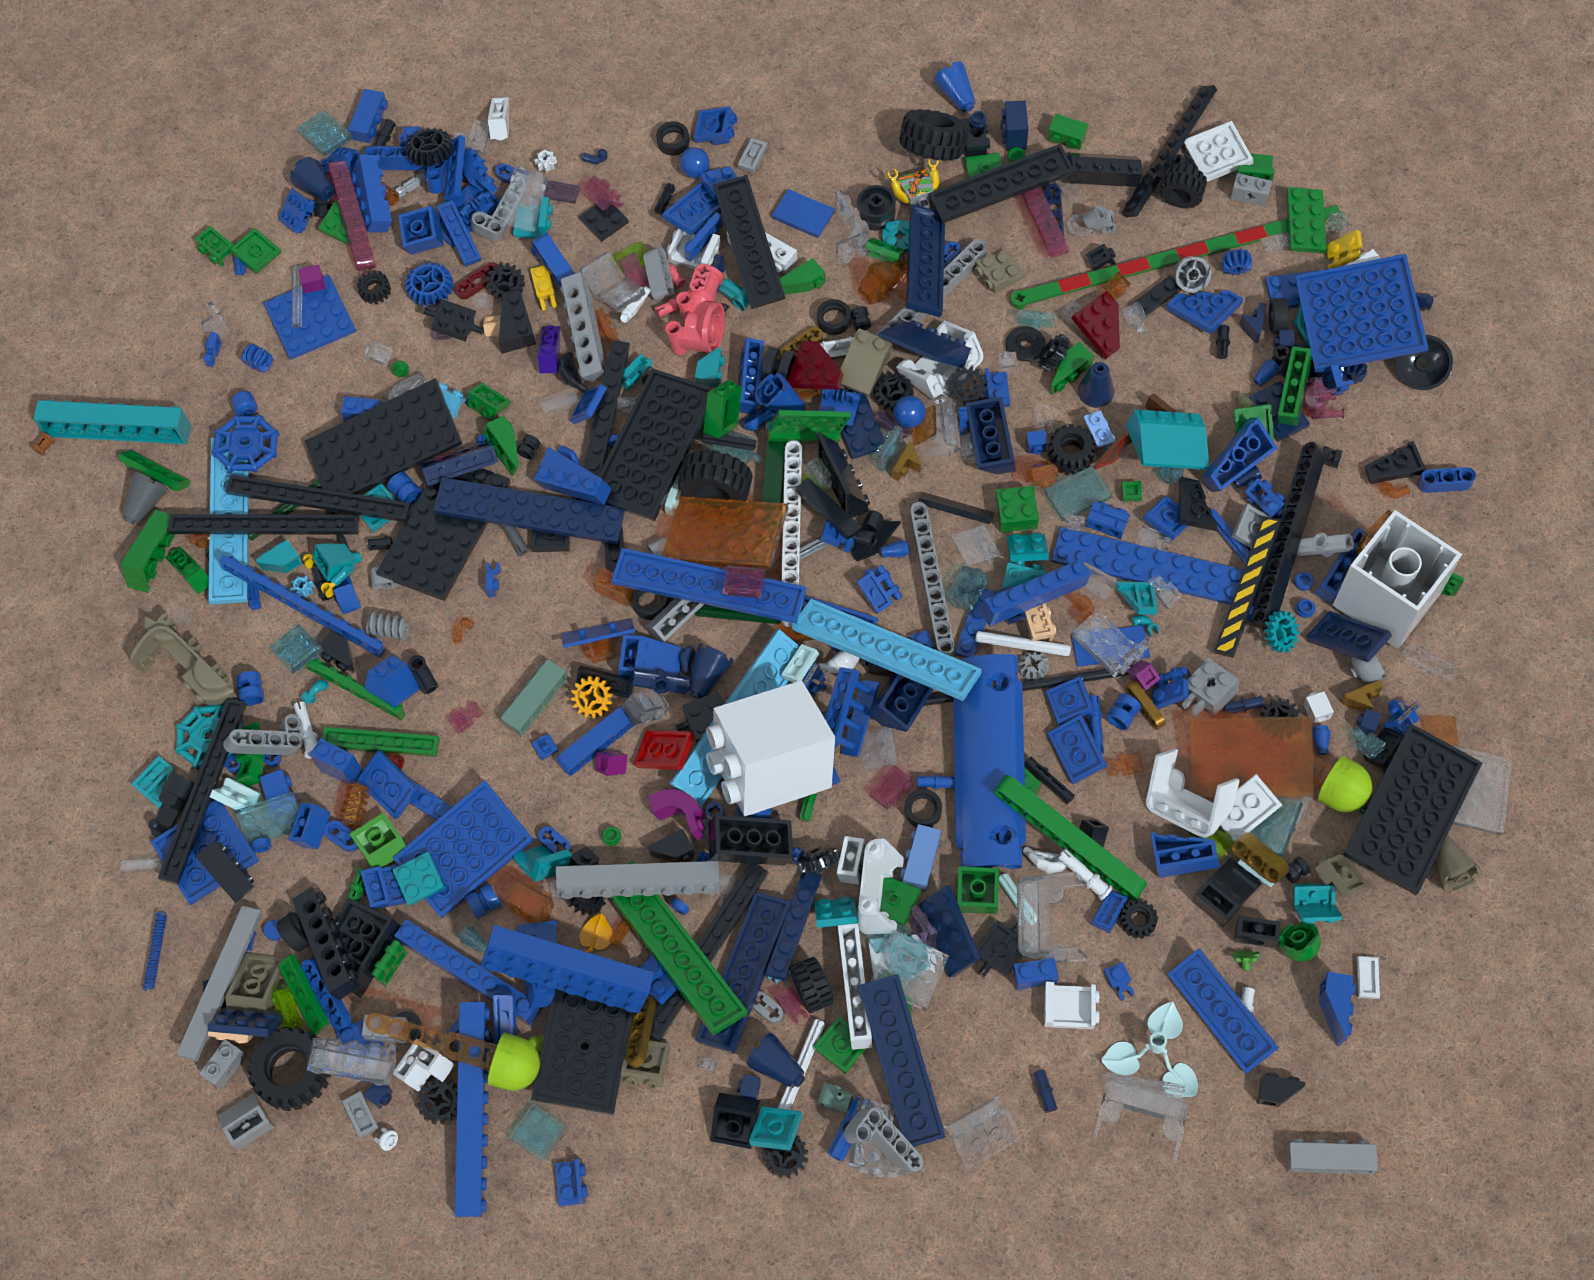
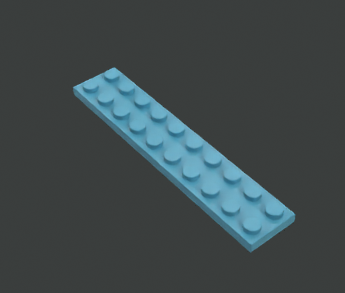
[209,438,249,605]
[792,599,982,701]
[669,629,800,807]

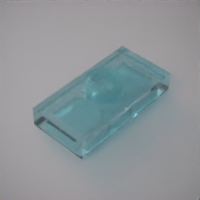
[1017,310,1055,328]
[867,923,912,954]

